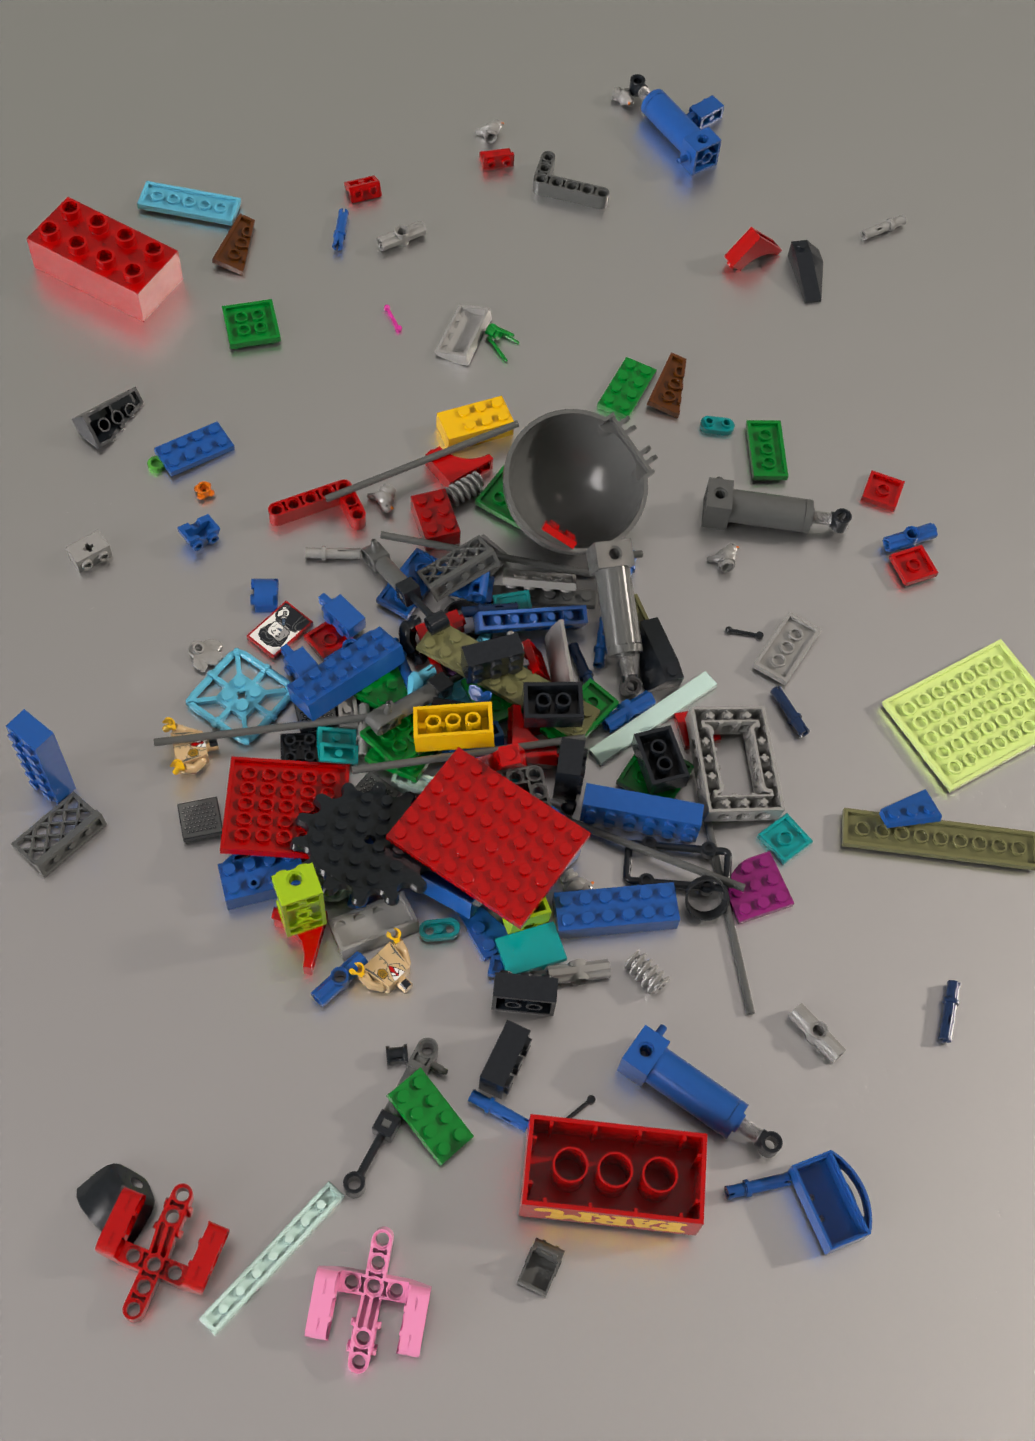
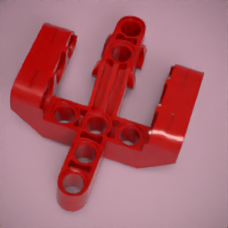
[95,1183,230,1323]

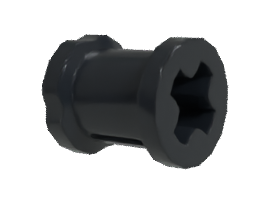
[386,1044,408,1065]

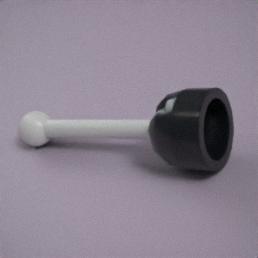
[534,793,577,816]

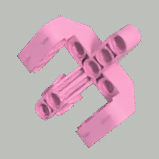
[304,1226,432,1374]

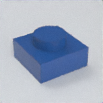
[488,954,505,978]

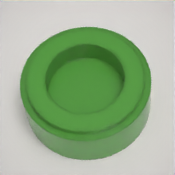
[147,456,165,473]

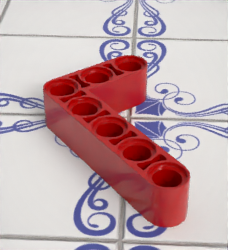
[268,479,366,530]

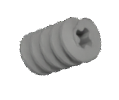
[444,471,484,506]
[624,950,670,994]

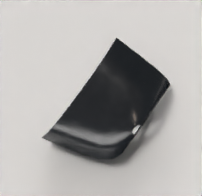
[76,1163,155,1244]

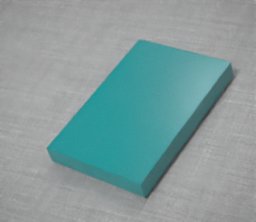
[495,921,567,974]

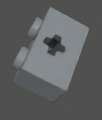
[66,530,112,573]

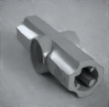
[377,221,426,251]
[547,959,611,985]
[788,1003,846,1063]

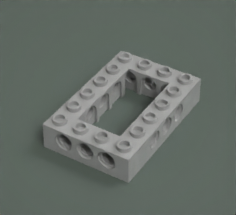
[685,706,785,822]

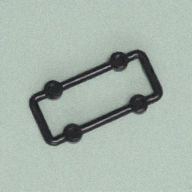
[623,836,732,896]

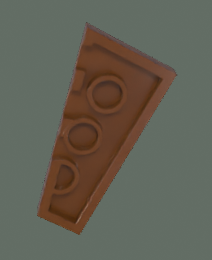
[212,214,255,276]
[647,352,686,418]

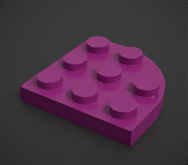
[728,851,794,925]

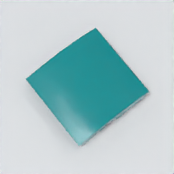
[317,726,358,765]

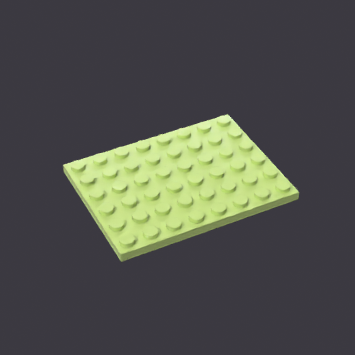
[882,639,1035,793]

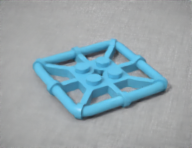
[186,648,291,745]

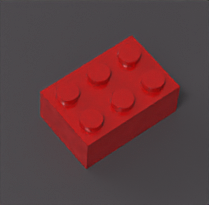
[411,488,461,552]

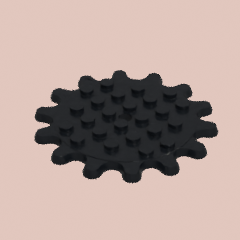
[290,782,436,907]

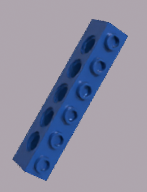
[473,605,588,635]

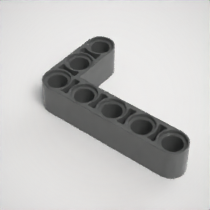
[533,151,609,209]
[496,765,551,807]

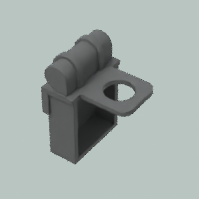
[517,1237,565,1297]

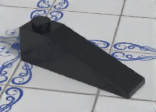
[788,240,823,304]
[72,387,144,449]
[639,617,684,692]

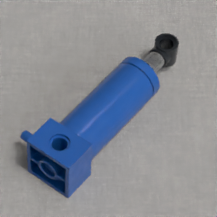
[629,74,722,176]
[617,1024,783,1158]

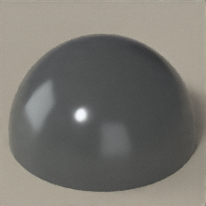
[503,409,658,555]

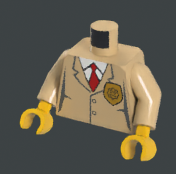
[162,717,219,775]
[349,927,413,993]

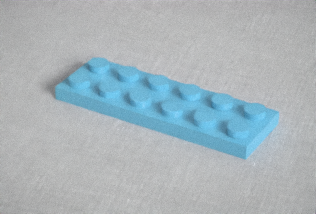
[137,181,241,226]

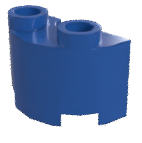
[177,514,220,551]
[250,579,279,612]

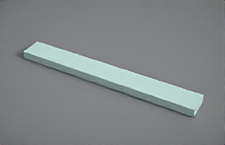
[589,671,717,766]
[199,1181,345,1336]

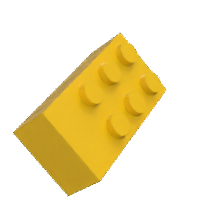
[436,396,514,448]
[413,701,495,752]

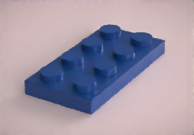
[154,422,235,477]
[376,548,447,620]

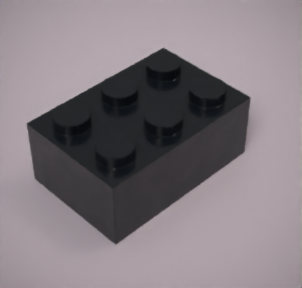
[461,632,525,684]
[522,682,584,728]
[631,725,690,795]
[552,737,588,801]
[491,970,558,1016]
[478,1020,532,1100]

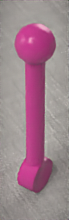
[384,305,402,333]

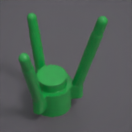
[485,323,519,362]

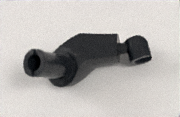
[399,614,428,665]

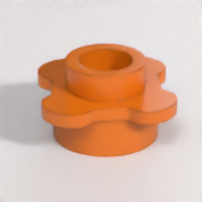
[194,481,215,500]

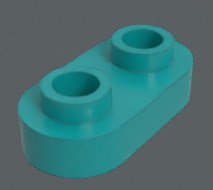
[700,416,735,436]
[419,918,460,942]

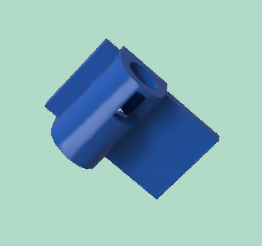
[449,570,495,604]

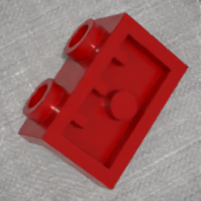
[479,148,514,170]
[344,175,382,203]

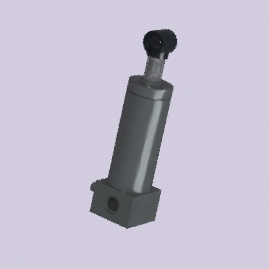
[701,477,852,533]
[586,538,643,697]

